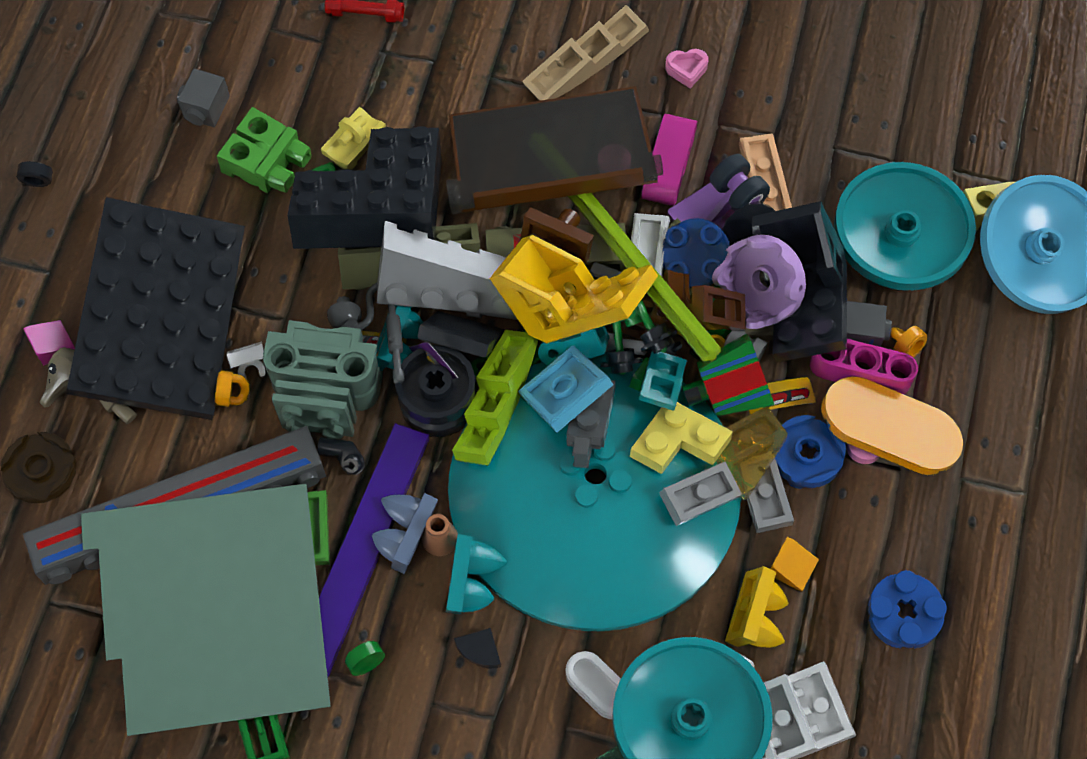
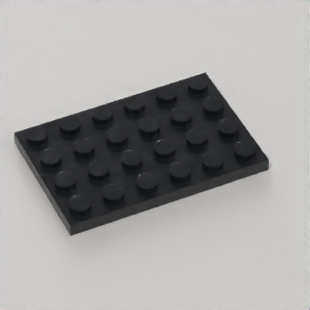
[66,197,245,420]

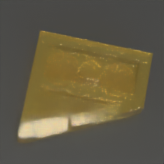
[716,407,788,500]

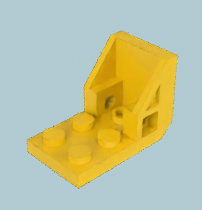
[489,235,658,343]

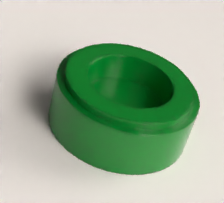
[345,641,385,676]

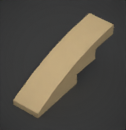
[522,5,649,101]

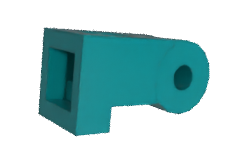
[538,326,610,366]

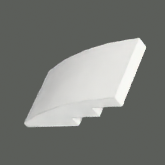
[762,661,856,759]

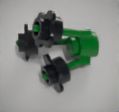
[599,299,683,375]

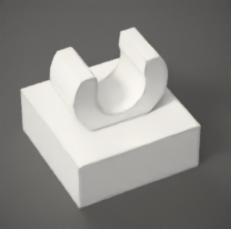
[227,341,265,380]

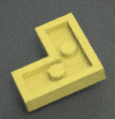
[630,402,733,474]

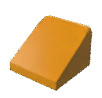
[771,536,819,592]

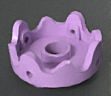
[712,235,806,329]

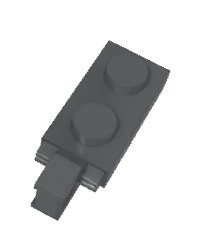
[566,381,615,468]

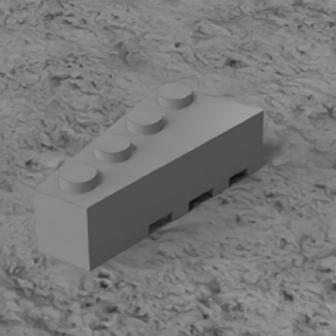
[377,221,515,316]

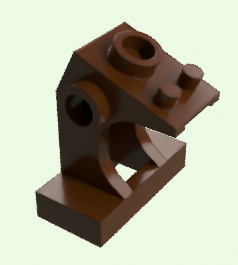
[650,270,746,331]

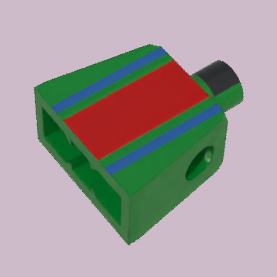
[682,334,774,416]

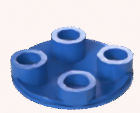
[662,218,730,288]

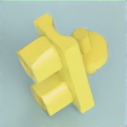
[321,107,386,170]

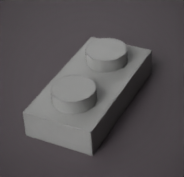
[737,453,794,533]
[659,462,742,526]

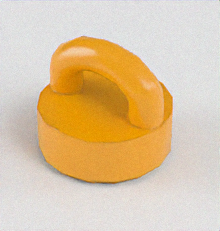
[890,326,927,358]
[215,370,249,407]

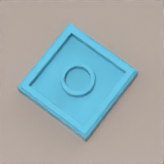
[518,346,613,433]

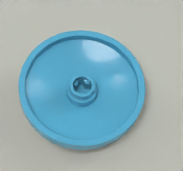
[980,175,1087,314]

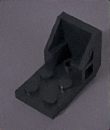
[752,201,847,362]

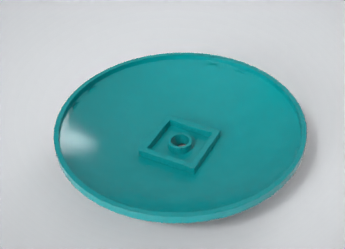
[448,354,741,631]

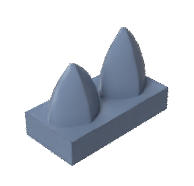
[372,493,438,574]

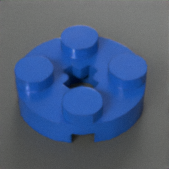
[771,415,846,489]
[868,570,947,649]

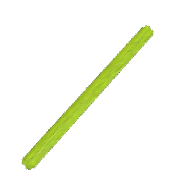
[528,135,721,362]

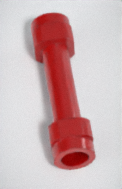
[325,0,405,23]

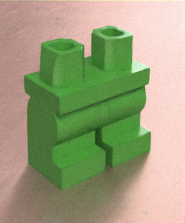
[217,107,312,193]

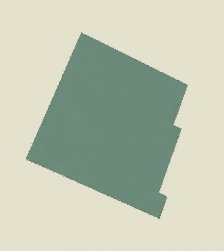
[81,484,331,736]

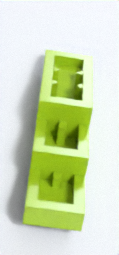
[452,330,538,466]

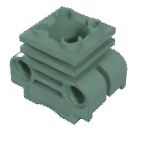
[263,320,383,439]

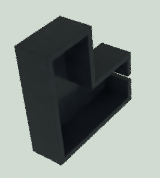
[287,126,442,249]

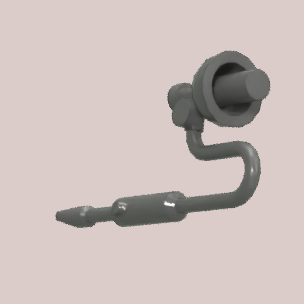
[327,282,404,384]

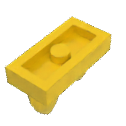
[725,566,789,648]

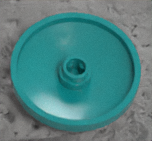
[834,162,976,290]
[612,637,773,759]

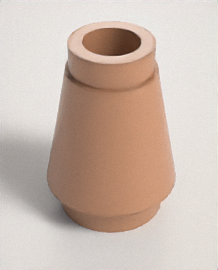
[422,514,458,556]

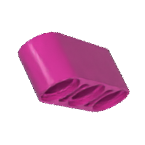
[641,113,698,206]
[810,339,918,394]

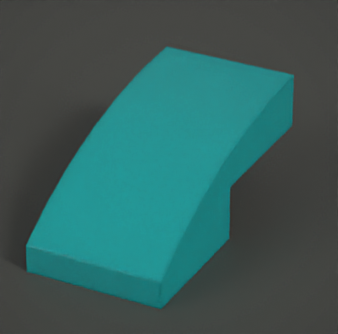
[638,352,687,411]

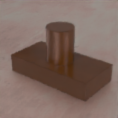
[520,207,594,264]

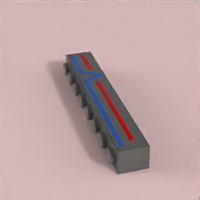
[23,426,326,585]

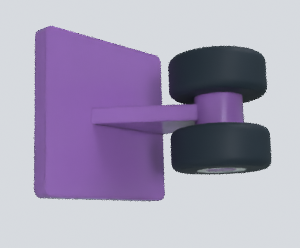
[667,154,770,226]

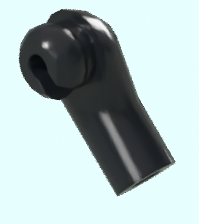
[318,437,365,475]

